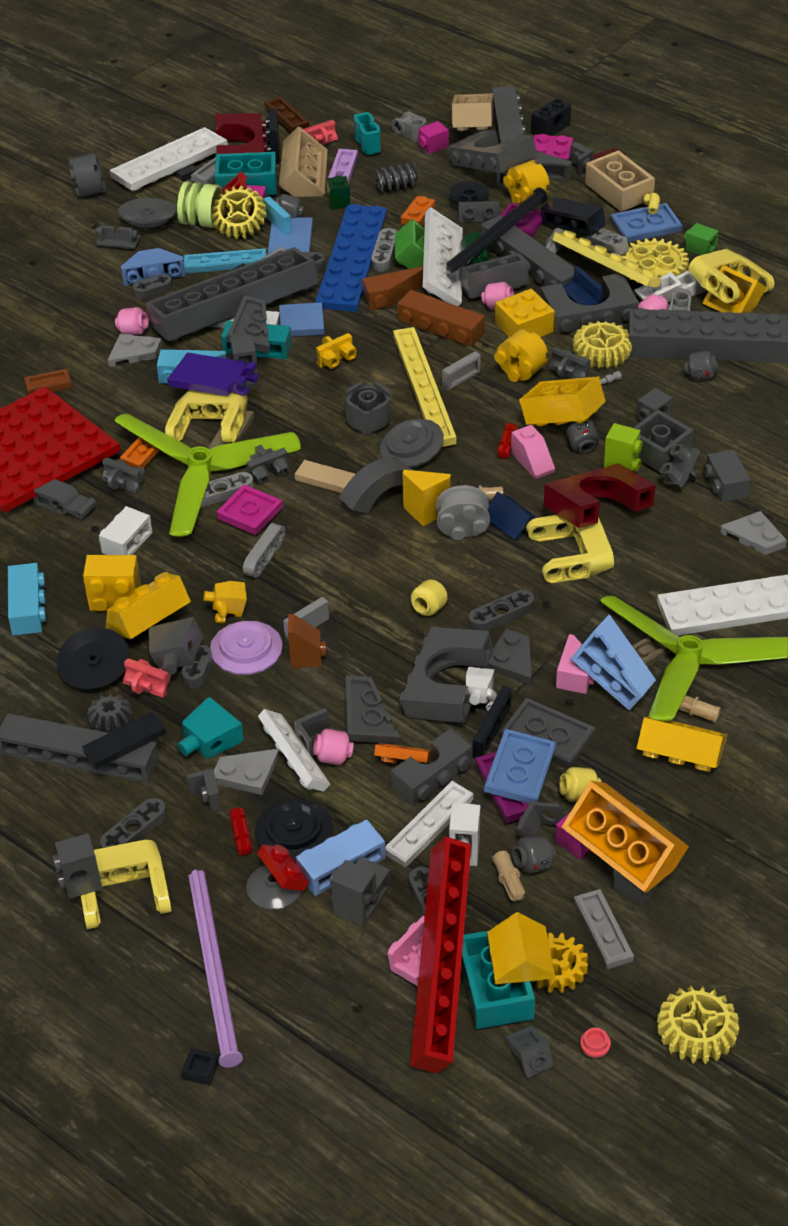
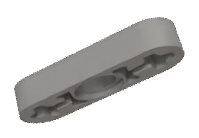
[371,228,397,272]
[585,228,629,254]
[200,472,254,508]
[243,523,285,578]

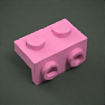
[388,915,425,986]

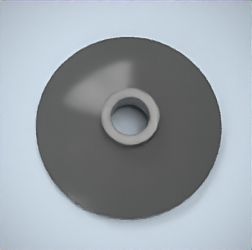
[246,865,302,911]

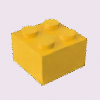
[495,289,555,337]
[83,555,141,611]

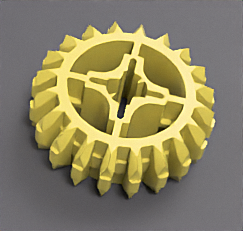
[212,185,267,240]
[573,321,632,369]
[657,986,739,1065]

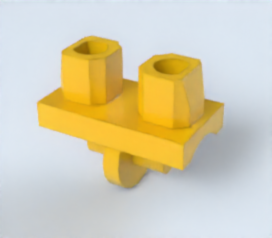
[316,333,356,369]

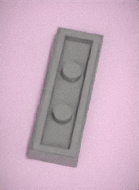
[574,889,634,970]

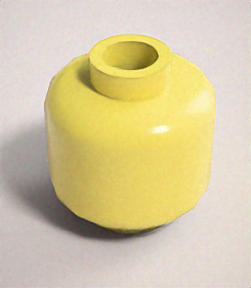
[411,579,448,616]
[559,767,601,803]

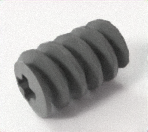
[374,162,418,193]

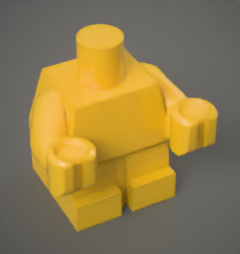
[203,581,247,624]

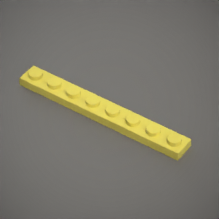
[393,327,456,447]

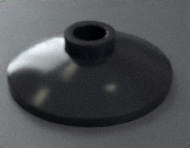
[449,182,489,204]

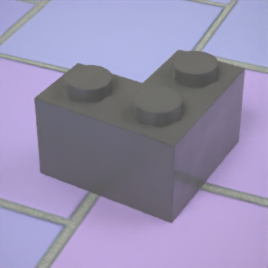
[330,857,391,927]

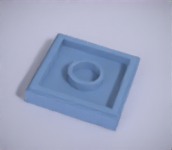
[279,302,324,337]

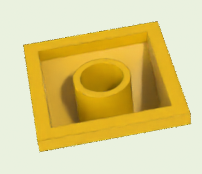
[403,470,451,526]
[487,912,555,985]

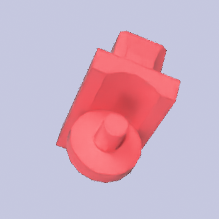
[303,120,338,145]
[123,658,171,698]

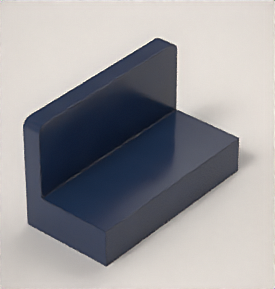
[563,267,602,305]
[488,492,538,540]

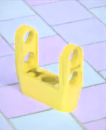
[688,249,775,303]
[165,390,248,443]
[526,515,614,583]
[81,840,172,929]

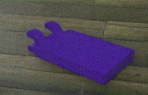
[167,352,259,396]

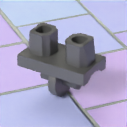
[549,347,591,379]
[660,444,700,488]
[245,445,289,485]
[102,458,145,494]

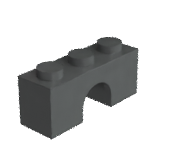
[391,729,472,806]

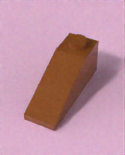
[362,266,423,310]

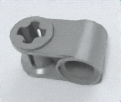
[391,111,426,142]
[668,288,692,311]

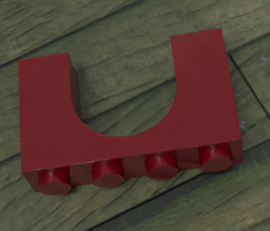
[215,113,267,154]
[543,463,656,528]

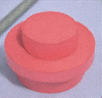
[580,1028,611,1058]

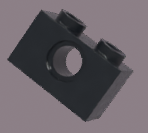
[531,98,571,136]

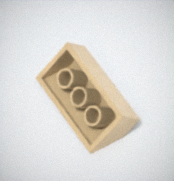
[279,126,328,197]

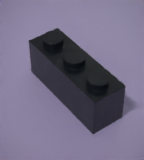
[540,197,606,237]

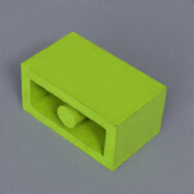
[604,423,643,472]

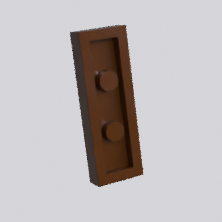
[264,96,309,133]

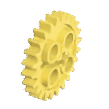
[621,238,689,283]

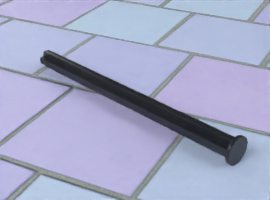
[445,187,548,273]

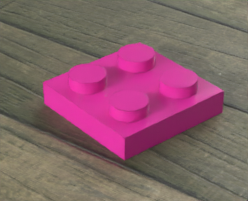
[534,134,573,161]
[216,484,283,535]

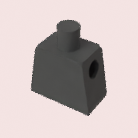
[149,617,203,675]

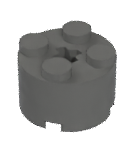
[69,153,106,198]
[345,382,391,435]

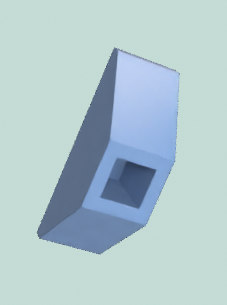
[121,248,185,286]

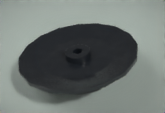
[57,627,130,690]
[254,799,334,863]

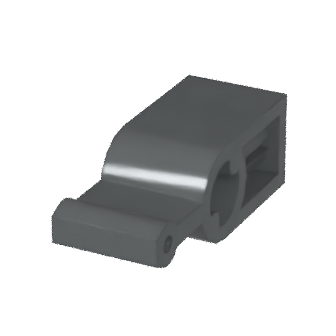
[33,479,96,519]

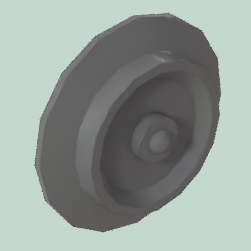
[118,198,177,228]
[380,418,444,468]

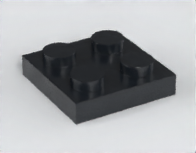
[266,109,280,164]

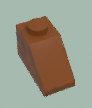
[288,614,326,668]

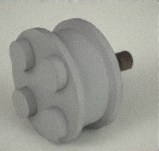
[436,480,490,540]

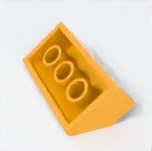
[562,781,689,893]

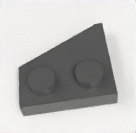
[485,629,532,684]

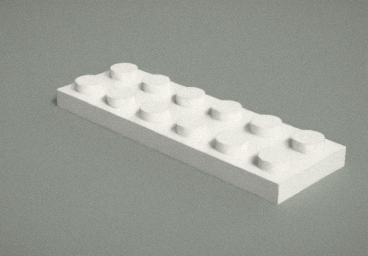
[109,127,228,191]
[423,207,463,306]
[657,575,788,636]

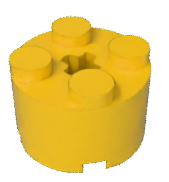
[503,160,549,204]
[494,329,548,382]

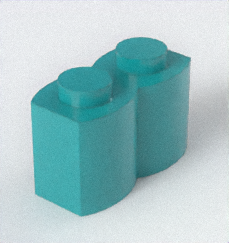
[354,112,381,155]

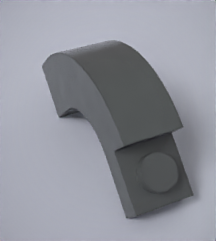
[339,457,414,514]

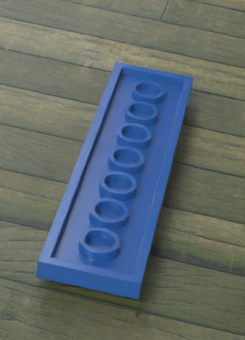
[315,204,387,312]

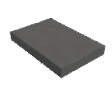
[500,698,595,768]

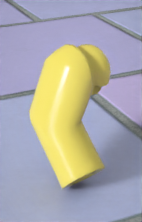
[644,193,660,214]

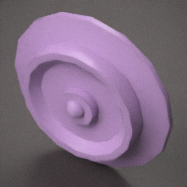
[210,621,283,675]

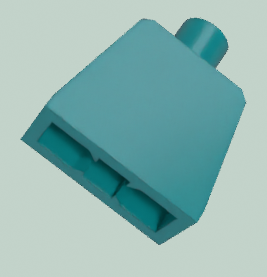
[177,697,244,759]

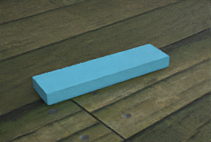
[184,248,267,273]

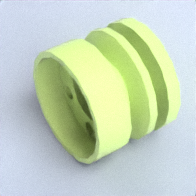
[177,181,223,228]

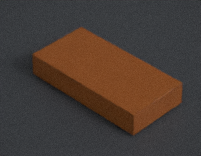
[24,369,72,395]

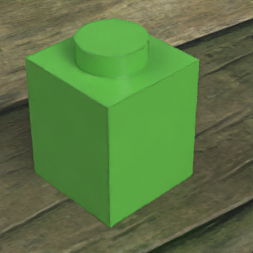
[684,223,719,255]

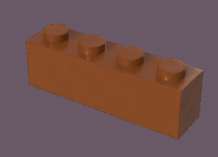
[397,290,485,347]

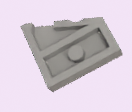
[108,334,162,367]
[720,511,787,555]
[214,749,279,795]

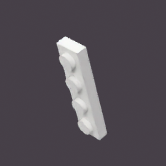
[258,709,330,792]

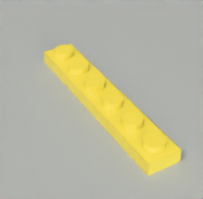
[552,230,662,287]

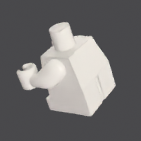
[465,667,497,711]

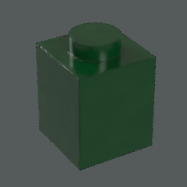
[327,176,350,210]

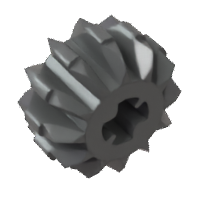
[87,693,133,733]

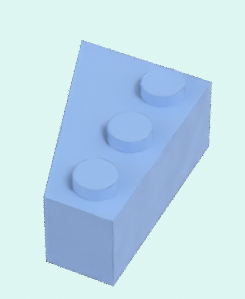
[570,614,656,710]

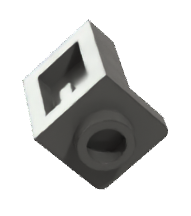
[570,142,593,175]
[187,769,222,812]
[506,1025,553,1078]

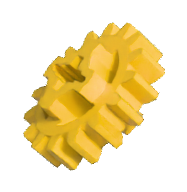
[530,933,588,993]

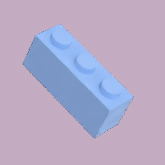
[296,820,386,896]

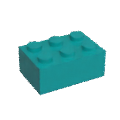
[215,152,277,196]
[461,930,535,1029]

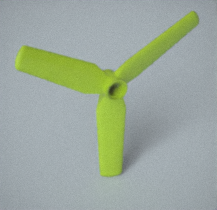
[114,414,301,537]
[600,596,788,721]

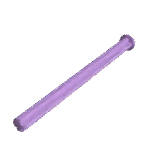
[189,869,243,1068]

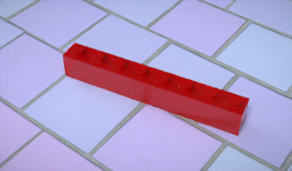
[410,836,471,1073]

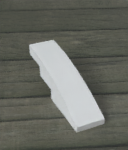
[634,270,713,302]

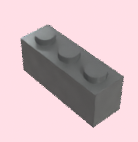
[460,253,529,299]

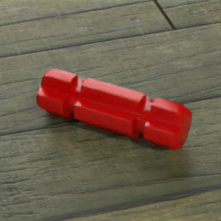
[497,423,517,459]
[230,807,253,856]

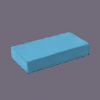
[263,197,292,235]

